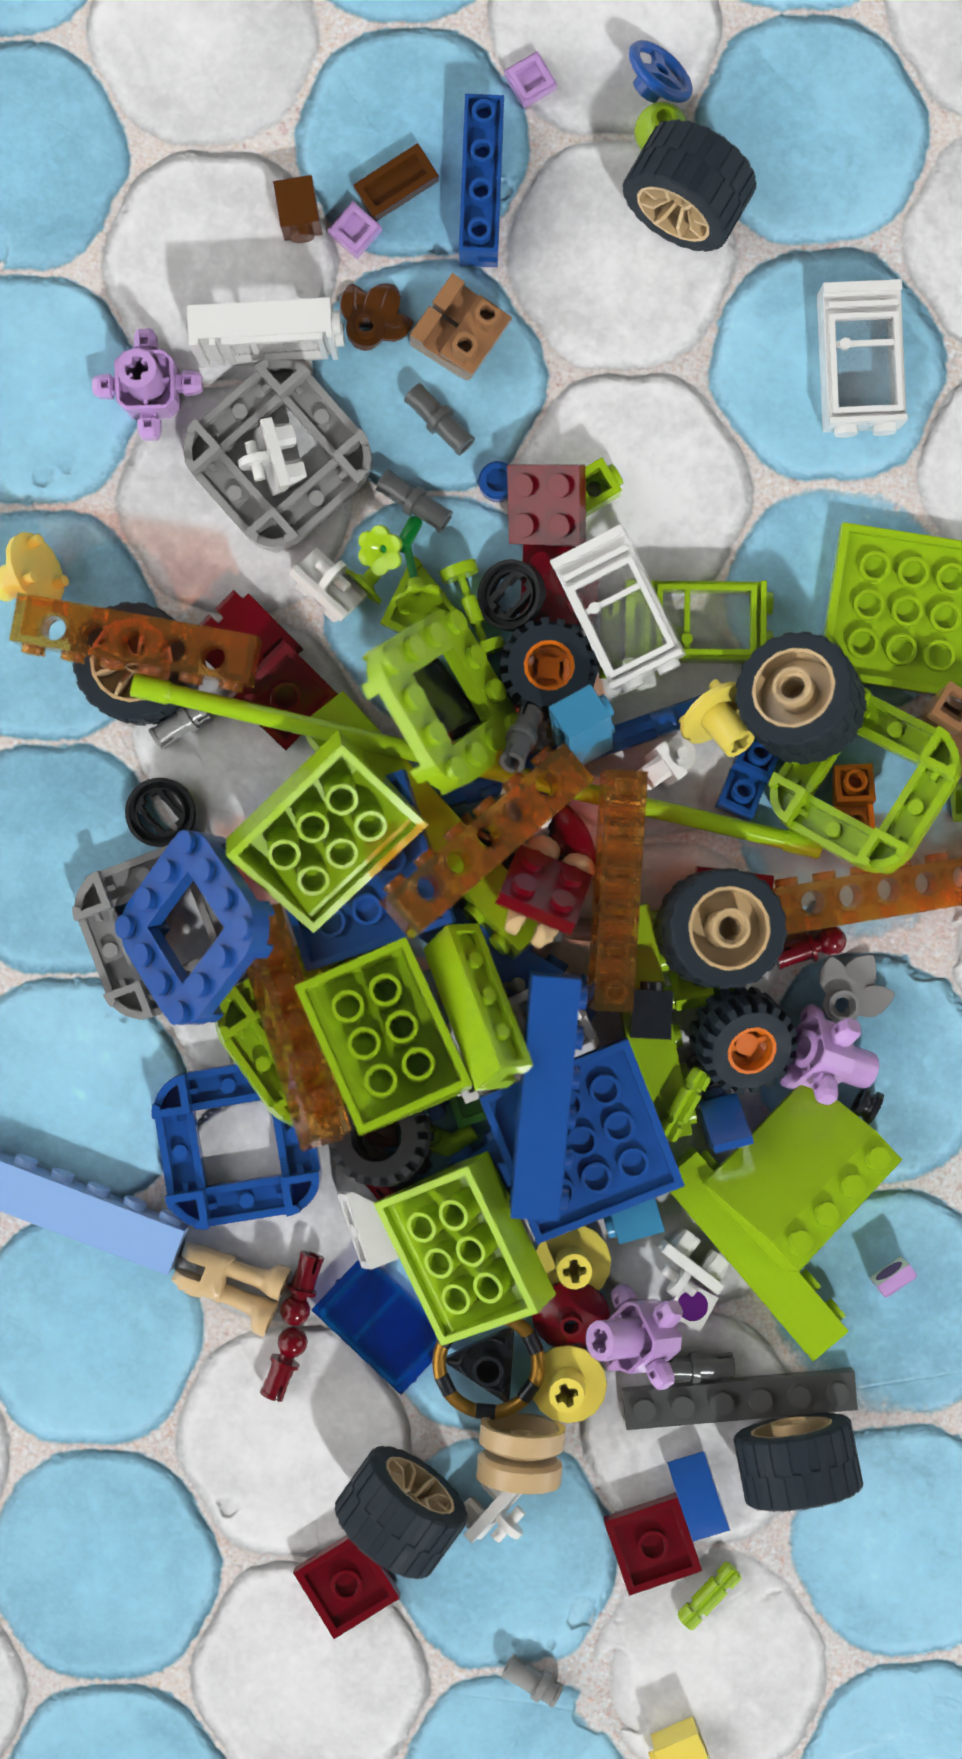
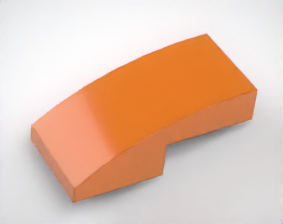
[832,763,876,829]

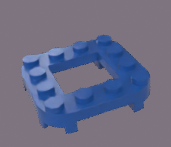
[115,830,275,1025]
[151,1062,322,1230]

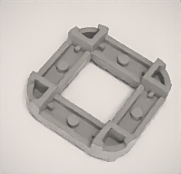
[184,359,373,552]
[72,845,254,1020]

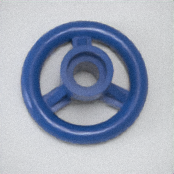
[628,40,693,103]

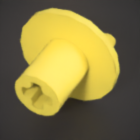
[0,532,69,608]
[678,679,755,757]
[535,1226,611,1291]
[533,1344,607,1423]

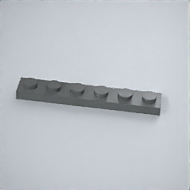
[622,1367,858,1430]

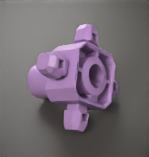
[92,328,203,441]
[779,1004,879,1105]
[586,1284,683,1390]

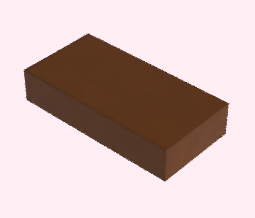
[353,143,439,222]

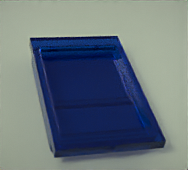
[311,1259,438,1395]

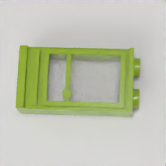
[623,579,774,664]

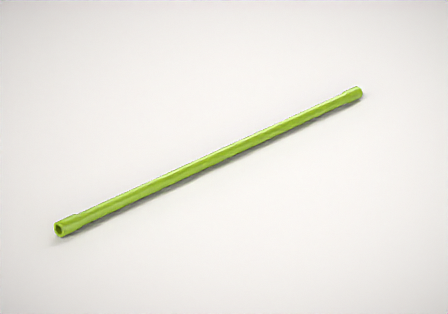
[130,673,823,859]

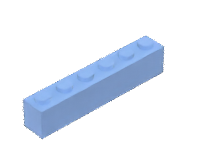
[0,1146,190,1275]

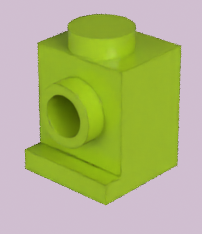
[585,457,624,518]

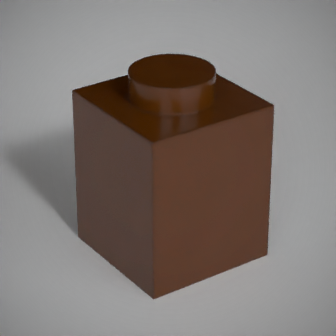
[273,175,323,243]

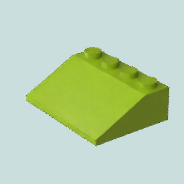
[226,730,428,933]
[294,937,473,1136]
[702,1085,902,1272]
[374,1151,556,1346]

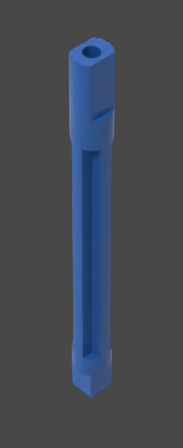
[437,695,701,808]

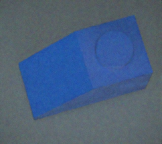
[696,1085,754,1154]

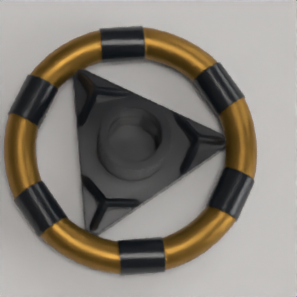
[432,1319,545,1420]

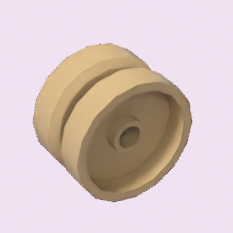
[476,1412,566,1494]

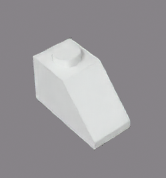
[337,1191,399,1270]

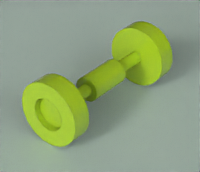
[439,559,505,656]

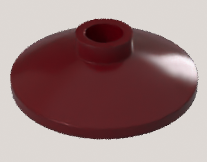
[547,802,596,865]
[532,1282,610,1348]

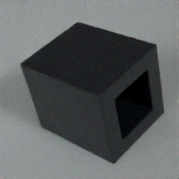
[628,981,673,1040]

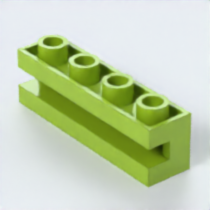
[423,923,534,1091]

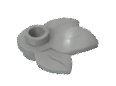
[819,955,895,1023]

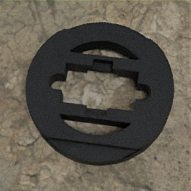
[477,559,546,631]
[125,778,197,847]

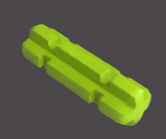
[661,1067,711,1142]
[677,1561,742,1630]

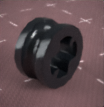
[850,1087,884,1125]

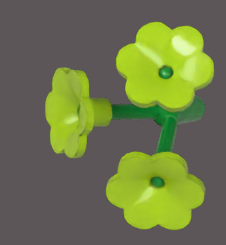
[344,516,443,614]

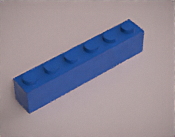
[509,971,588,1222]

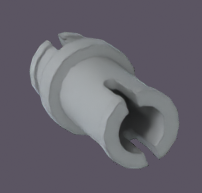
[149,706,211,750]
[501,1654,564,1708]

